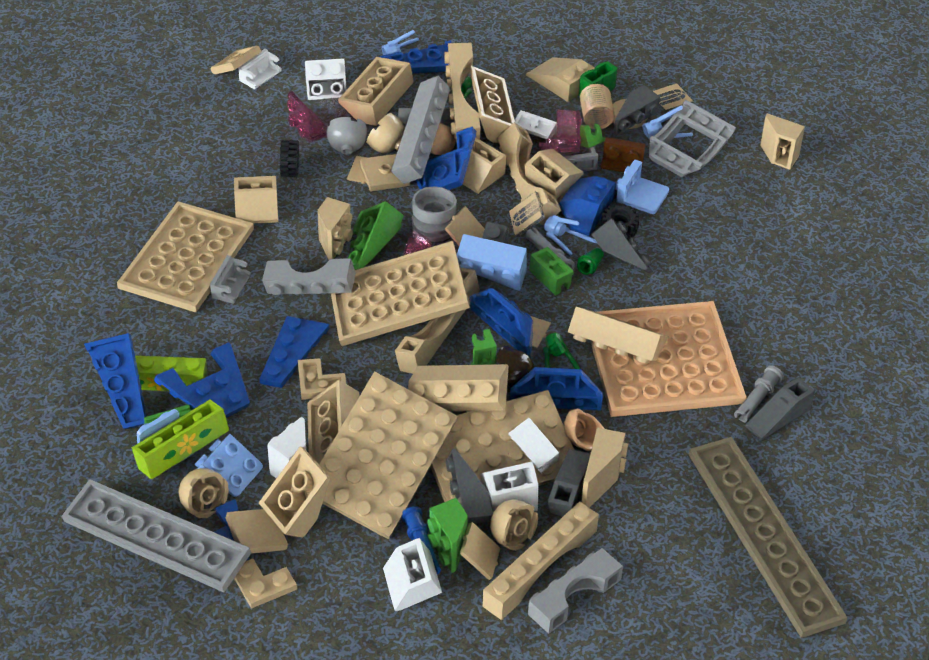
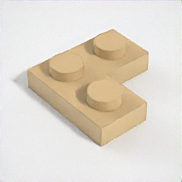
[298,358,346,400]
[234,558,297,608]

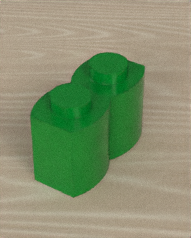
[579,61,618,102]

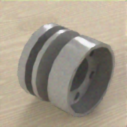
[412,186,457,242]

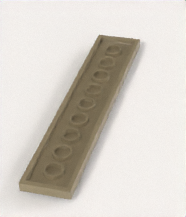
[689,437,848,638]

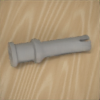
[525,227,575,270]
[734,365,784,423]

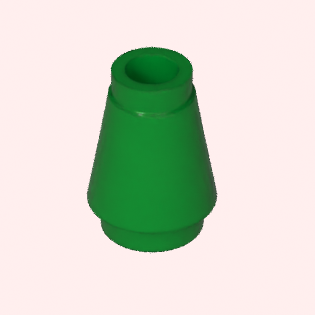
[577,248,604,275]

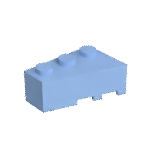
[457,234,527,291]

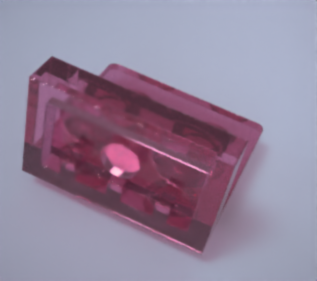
[287,91,327,143]
[539,109,581,153]

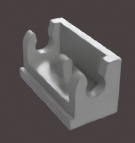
[557,147,598,172]
[210,255,251,304]

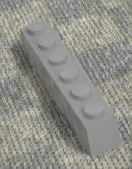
[391,76,451,184]

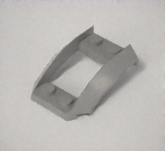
[649,100,736,177]

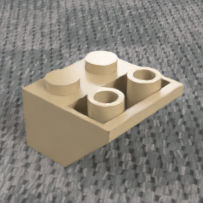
[760,113,805,170]
[463,137,506,194]
[525,149,584,199]
[234,176,278,224]
[318,197,353,260]

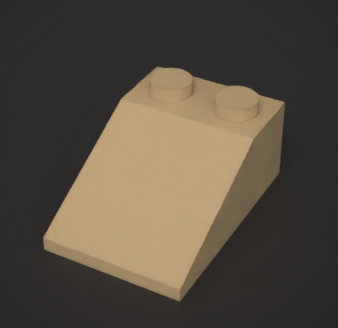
[526,57,595,102]
[581,428,628,508]
[259,446,330,537]

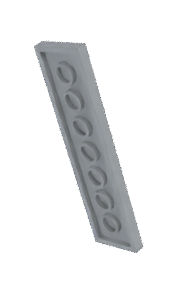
[61,479,251,592]

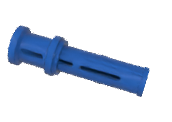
[401,506,441,574]

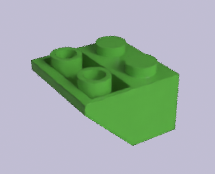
[427,498,468,573]

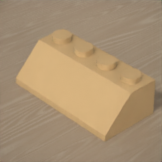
[338,57,413,126]
[469,66,515,143]
[568,307,668,364]
[408,364,509,411]
[307,380,359,465]

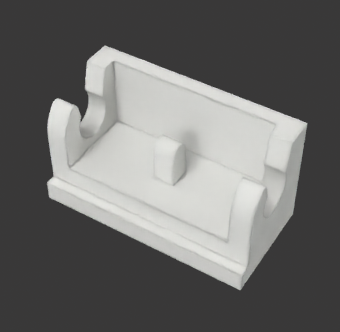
[238,49,281,89]
[515,110,557,145]
[509,418,559,473]

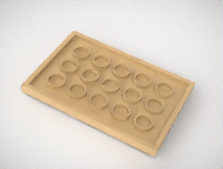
[117,201,254,312]
[331,241,470,346]
[319,371,458,539]
[431,390,574,502]

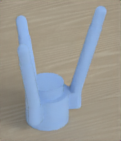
[382,30,419,55]
[642,106,693,139]
[544,215,597,256]

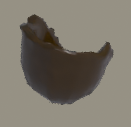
[497,346,535,387]

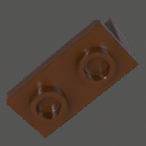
[601,137,646,173]

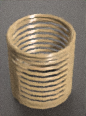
[580,84,615,129]

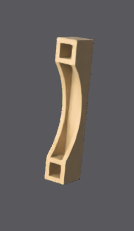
[444,43,480,143]
[497,122,561,225]
[395,267,480,374]
[483,502,599,620]

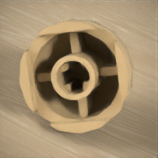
[366,113,405,153]
[178,468,229,518]
[490,499,538,551]

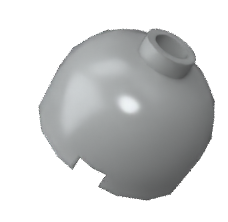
[327,117,367,155]

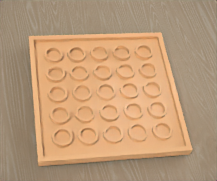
[590,301,747,417]

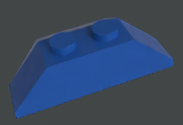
[559,176,618,236]
[469,288,533,358]
[510,367,603,411]

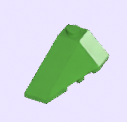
[348,201,404,270]

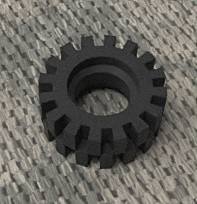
[280,140,299,177]
[601,204,640,239]

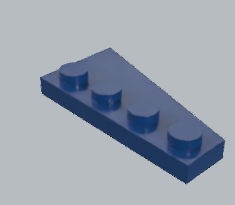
[379,40,451,74]
[259,316,330,388]
[84,333,147,429]

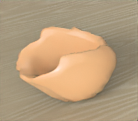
[431,123,456,155]
[564,408,604,451]

